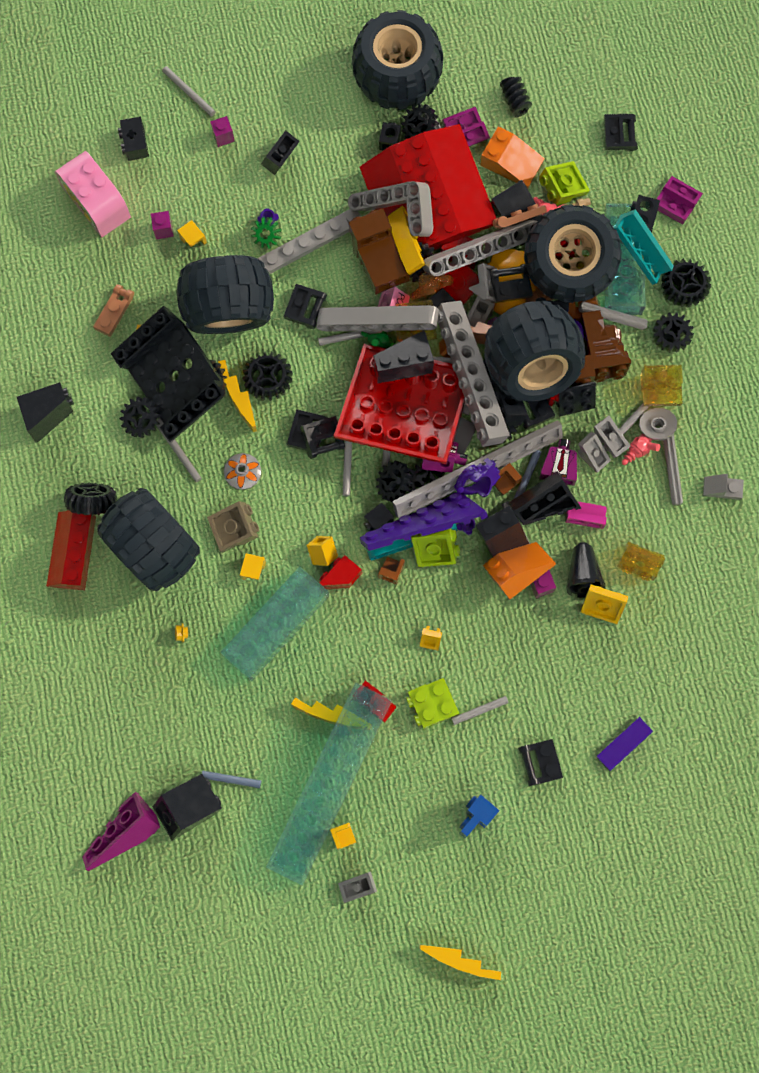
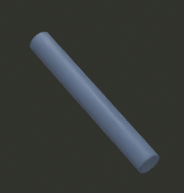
[514,450,541,498]
[202,771,262,788]

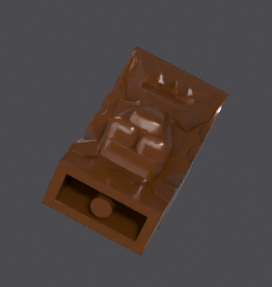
[348,208,410,295]
[571,310,631,387]

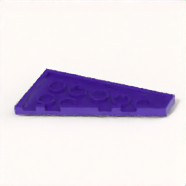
[359,492,488,551]

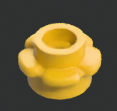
[175,623,188,642]

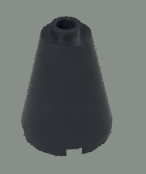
[566,542,606,598]

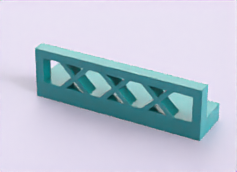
[614,209,674,285]

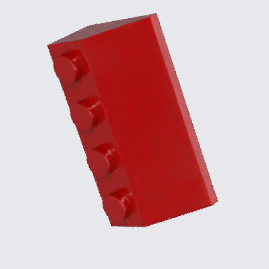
[46,510,96,591]

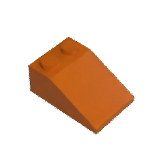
[480,126,545,189]
[483,542,556,600]

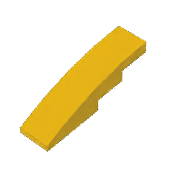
[388,206,425,275]
[218,360,257,432]
[291,698,372,730]
[420,945,501,980]

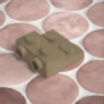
[207,501,259,552]

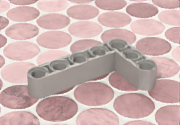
[348,181,433,237]

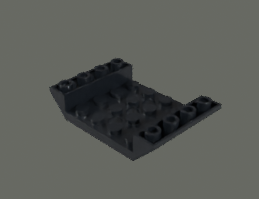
[110,306,226,442]

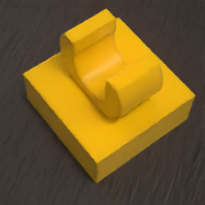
[419,626,442,651]

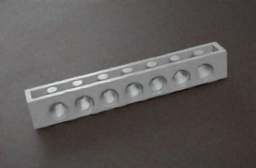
[438,301,510,447]

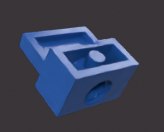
[459,795,500,838]

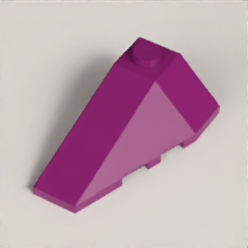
[82,792,160,871]

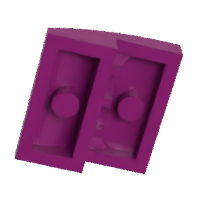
[442,106,490,147]
[657,176,703,225]

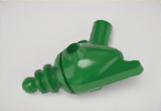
[360,331,396,349]

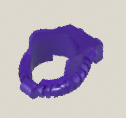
[454,458,500,497]

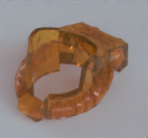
[410,274,454,300]

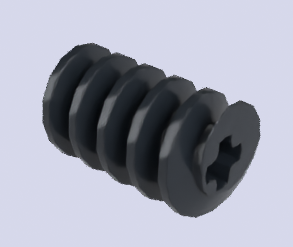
[500,77,532,118]

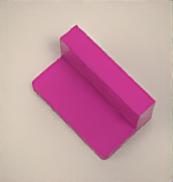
[565,502,607,529]

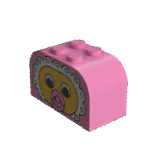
[55,151,131,238]

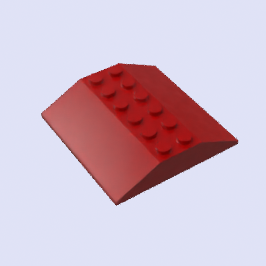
[359,124,496,250]
[334,344,471,464]

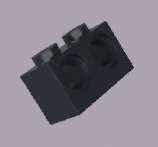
[630,195,660,233]

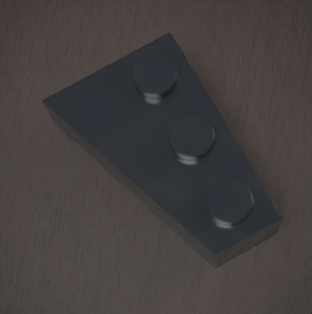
[373,330,434,384]
[509,471,582,525]

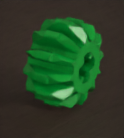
[251,217,282,249]

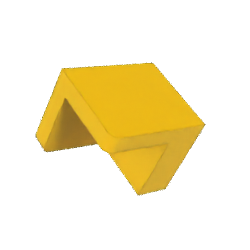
[177,220,207,247]
[306,536,338,566]
[240,553,266,580]
[330,823,356,850]

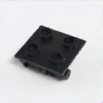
[556,382,596,417]

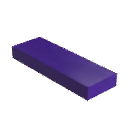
[596,717,653,772]

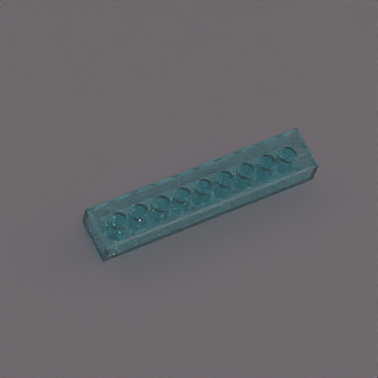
[266,683,393,886]

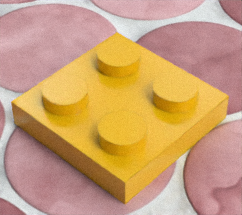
[580,584,628,624]

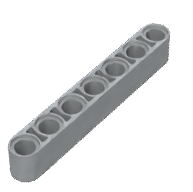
[423,219,537,276]
[316,305,439,332]

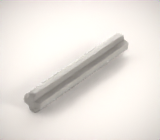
[578,301,648,330]
[663,434,683,505]

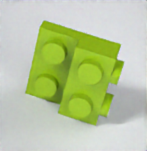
[539,161,590,206]
[411,528,460,567]
[406,678,460,730]

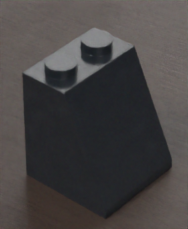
[491,180,542,248]
[17,382,74,442]
[476,505,529,558]
[152,774,222,841]

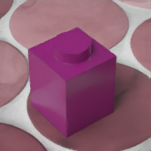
[210,116,235,147]
[151,211,174,240]
[530,570,556,599]

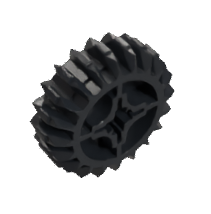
[661,258,711,308]
[242,351,293,401]
[64,482,117,516]

